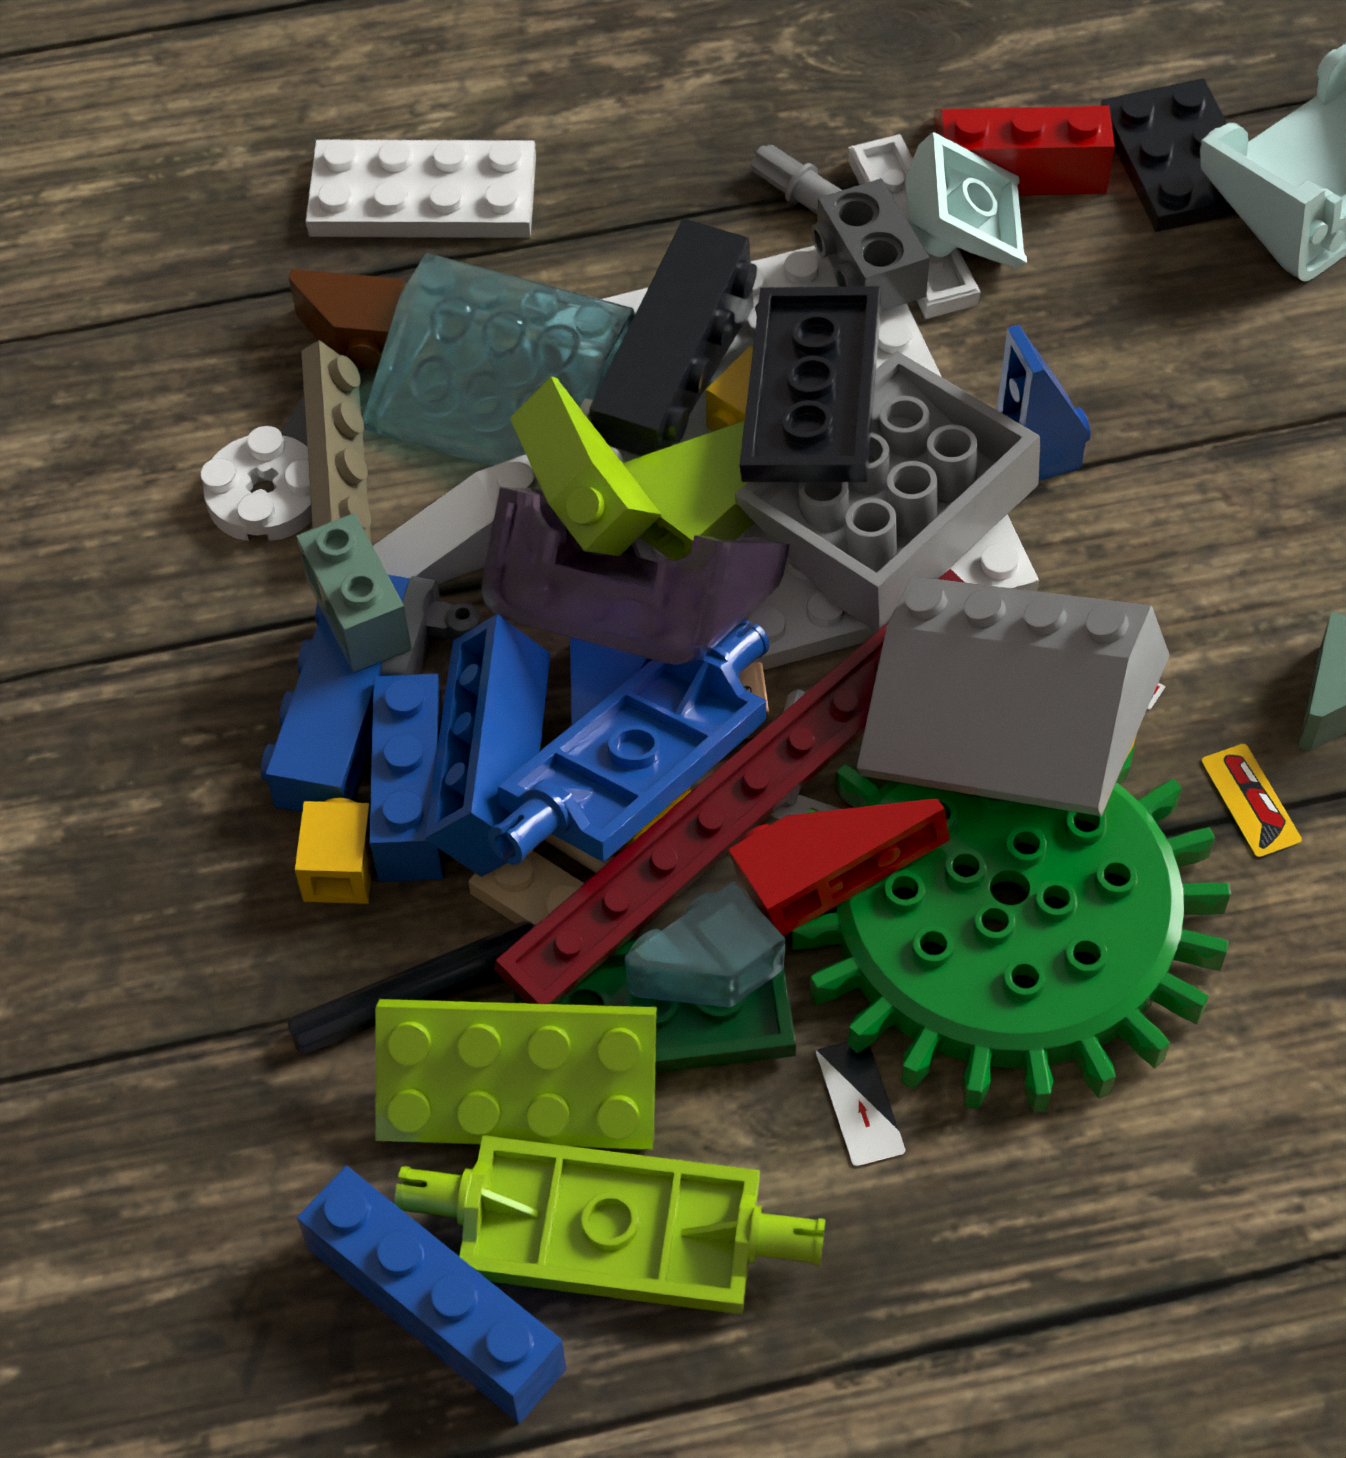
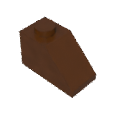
[288,269,410,370]

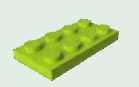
[376,999,656,1150]

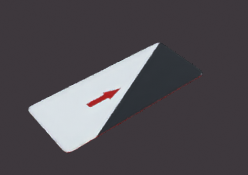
[816,1041,905,1166]

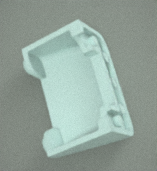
[1200,43,1346,281]

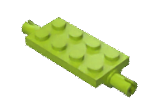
[395,1136,825,1314]

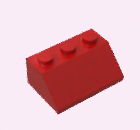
[934,106,1115,196]

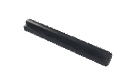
[288,921,534,1055]

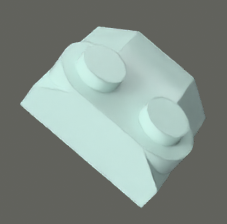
[906,132,1027,268]

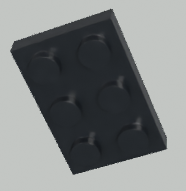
[1100,78,1238,232]

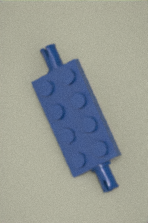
[488,620,770,865]

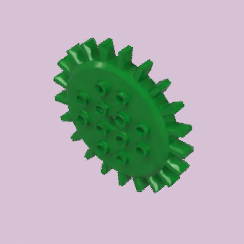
[790,746,1231,1112]

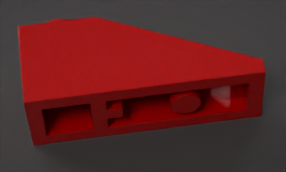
[728,798,950,940]

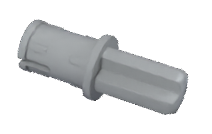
[751,145,842,214]

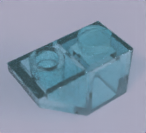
[625,881,785,1007]

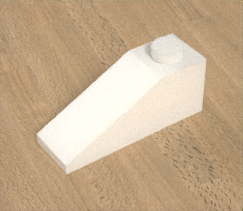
[373,454,560,584]

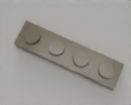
[301,340,372,542]

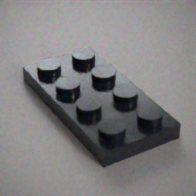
[739,286,881,482]

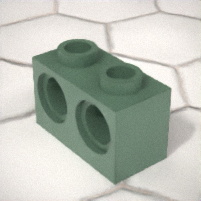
[296,513,412,673]

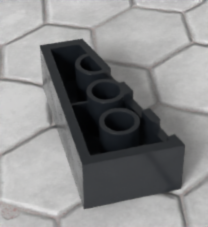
[589,218,757,456]

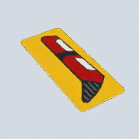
[1202,744,1302,857]

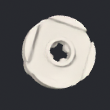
[201,426,312,541]

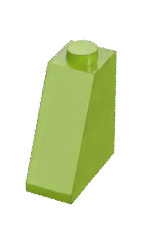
[623,421,755,577]

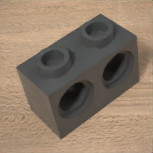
[811,178,930,312]

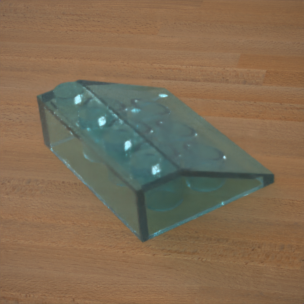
[363,253,635,467]

